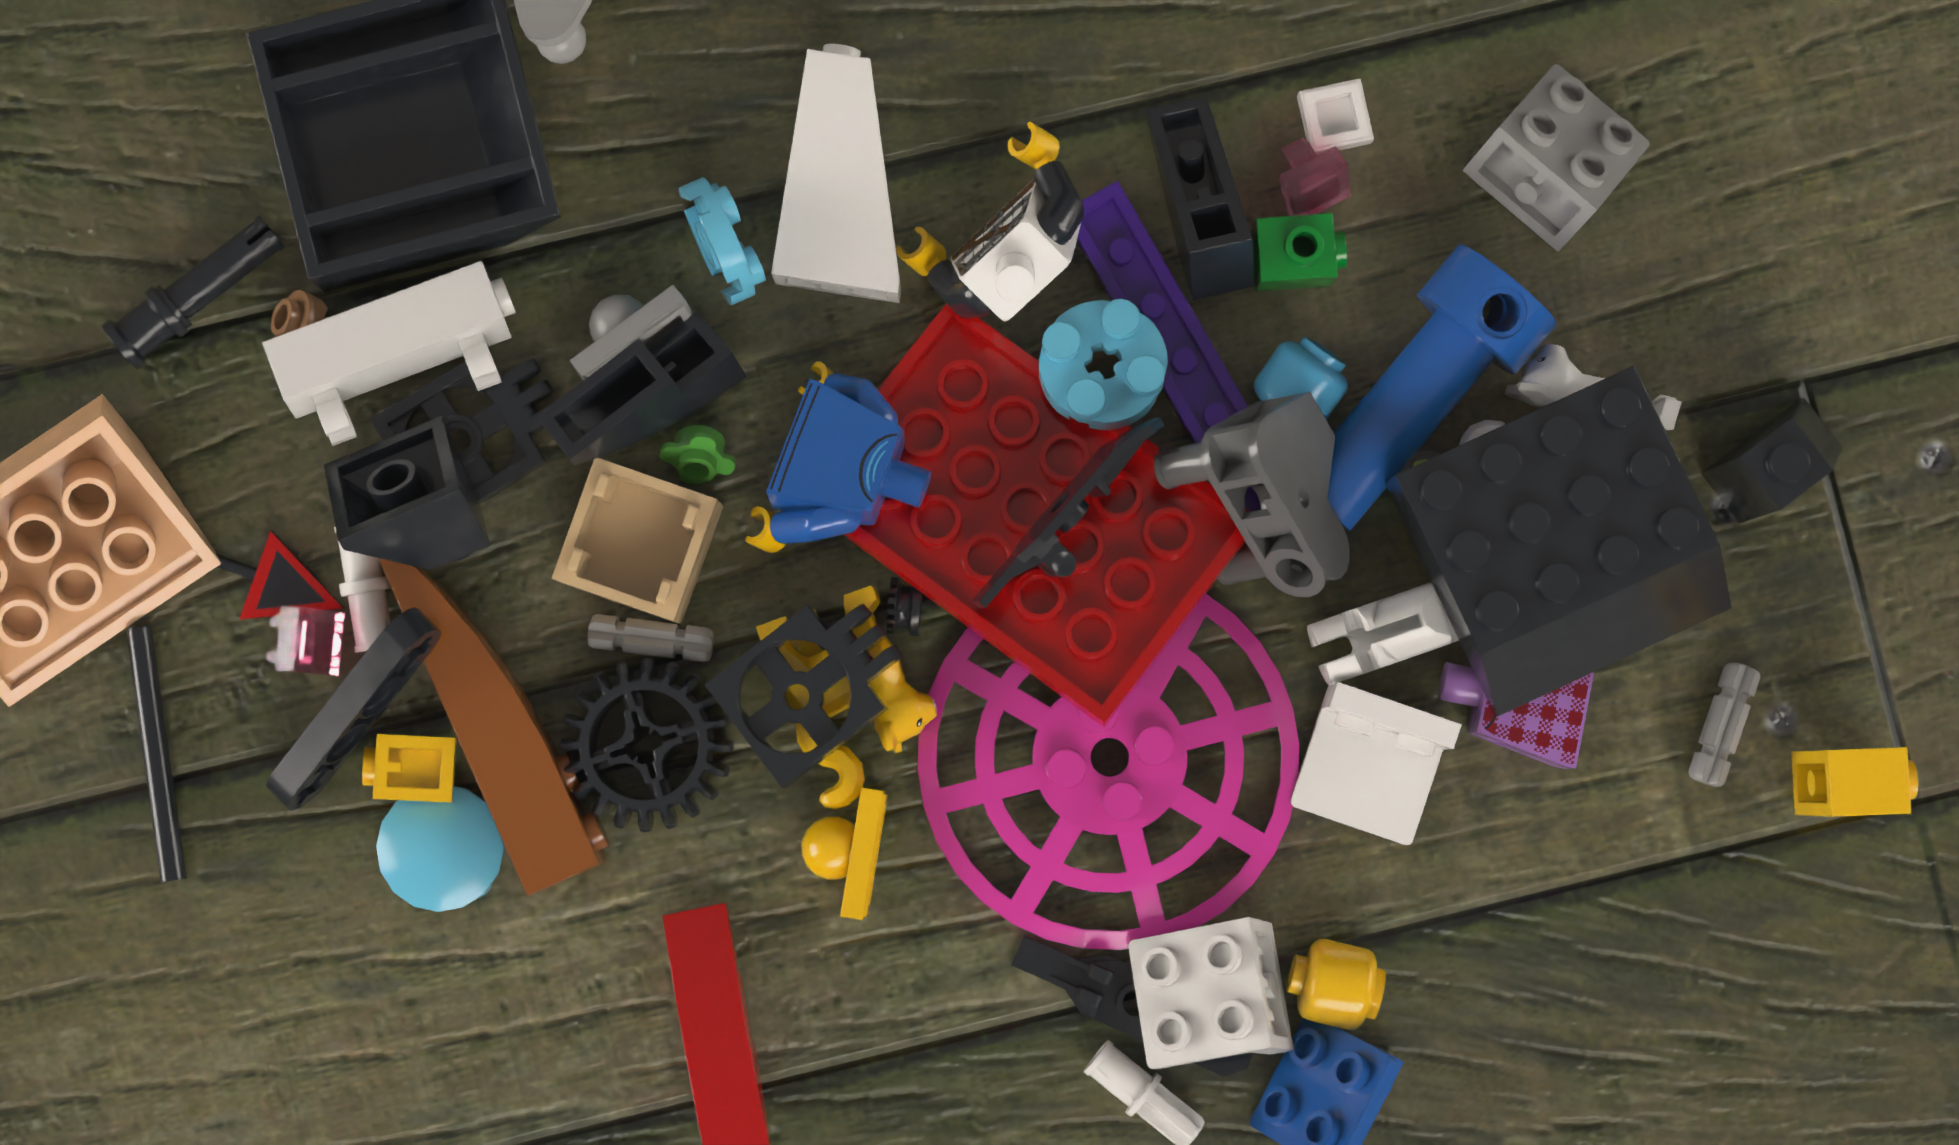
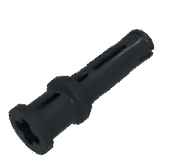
[101,215,285,370]

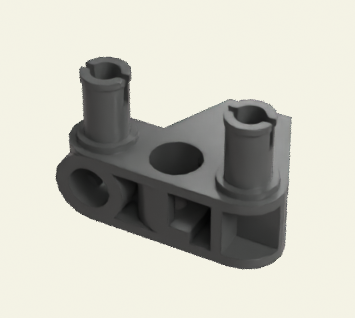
[1154,392,1350,597]

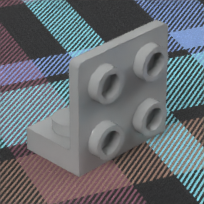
[1462,64,1650,252]

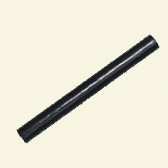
[126,626,187,882]

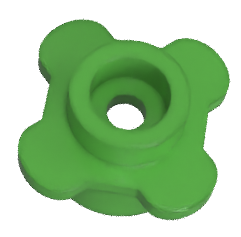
[660,425,736,485]

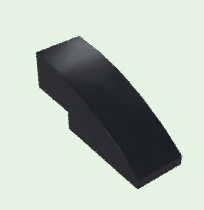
[536,311,746,465]

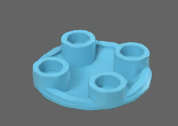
[376,786,505,912]

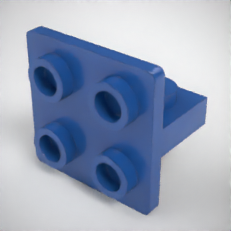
[1250,1018,1404,1145]

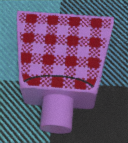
[1438,662,1594,769]

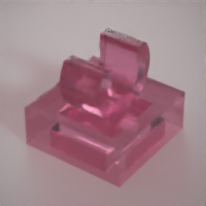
[1279,137,1351,216]
[266,606,345,676]

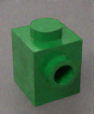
[1250,213,1347,292]

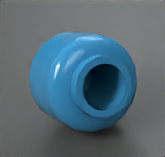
[1253,336,1349,421]

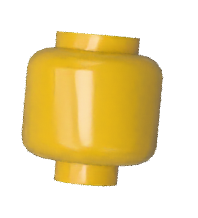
[1286,939,1386,1030]

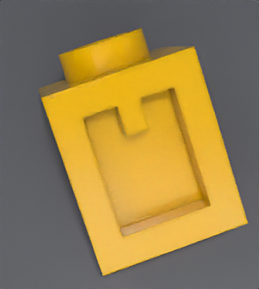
[362,734,457,803]

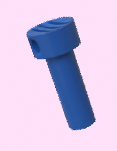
[1327,244,1557,531]

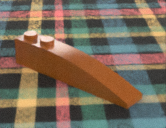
[378,558,610,896]

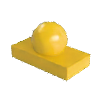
[801,787,888,920]

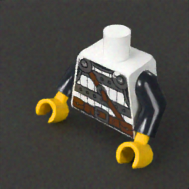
[896,122,1084,322]

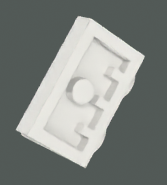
[1291,682,1462,845]
[1128,917,1294,1069]

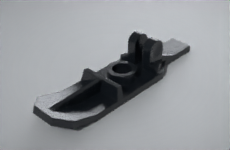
[971,417,1164,608]
[1011,936,1254,1077]

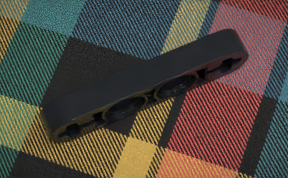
[266,607,441,811]

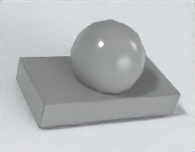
[570,285,693,381]

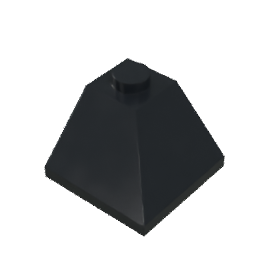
[324,416,490,570]

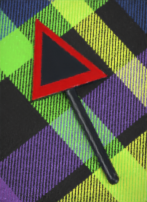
[216,531,345,620]

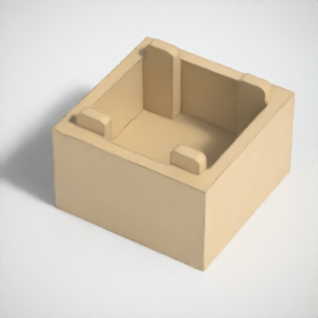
[551,458,723,625]

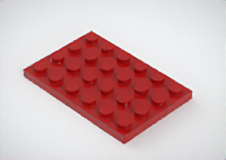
[844,304,1249,727]

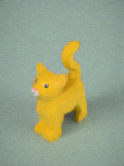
[756,585,937,809]

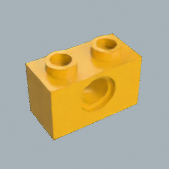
[1791,747,1918,817]

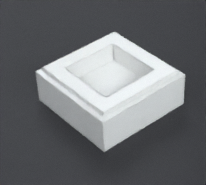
[1297,79,1374,157]

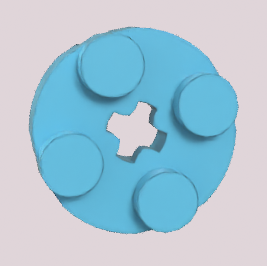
[678,177,766,305]
[1039,299,1168,430]

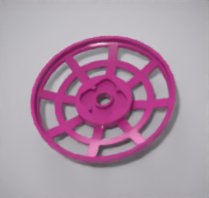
[917,594,1299,950]

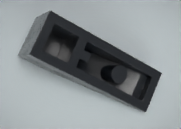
[1146,96,1254,300]

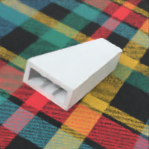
[771,44,901,303]

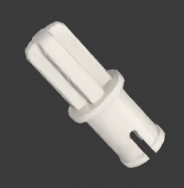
[1083,1040,1204,1145]

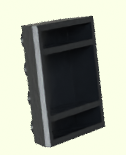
[247,0,561,292]
[1385,365,1732,717]

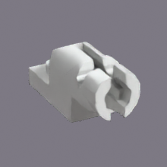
[1307,582,1459,686]

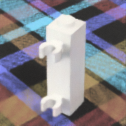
[262,261,516,446]

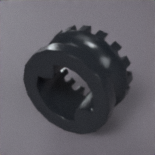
[886,577,923,636]

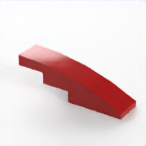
[662,903,771,1145]

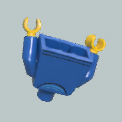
[745,362,932,553]

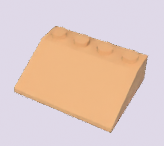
[0,394,221,707]

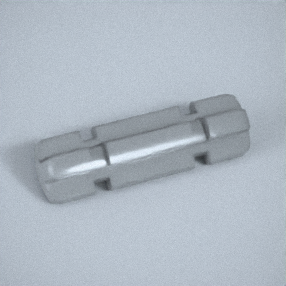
[588,614,714,662]
[1688,663,1761,787]

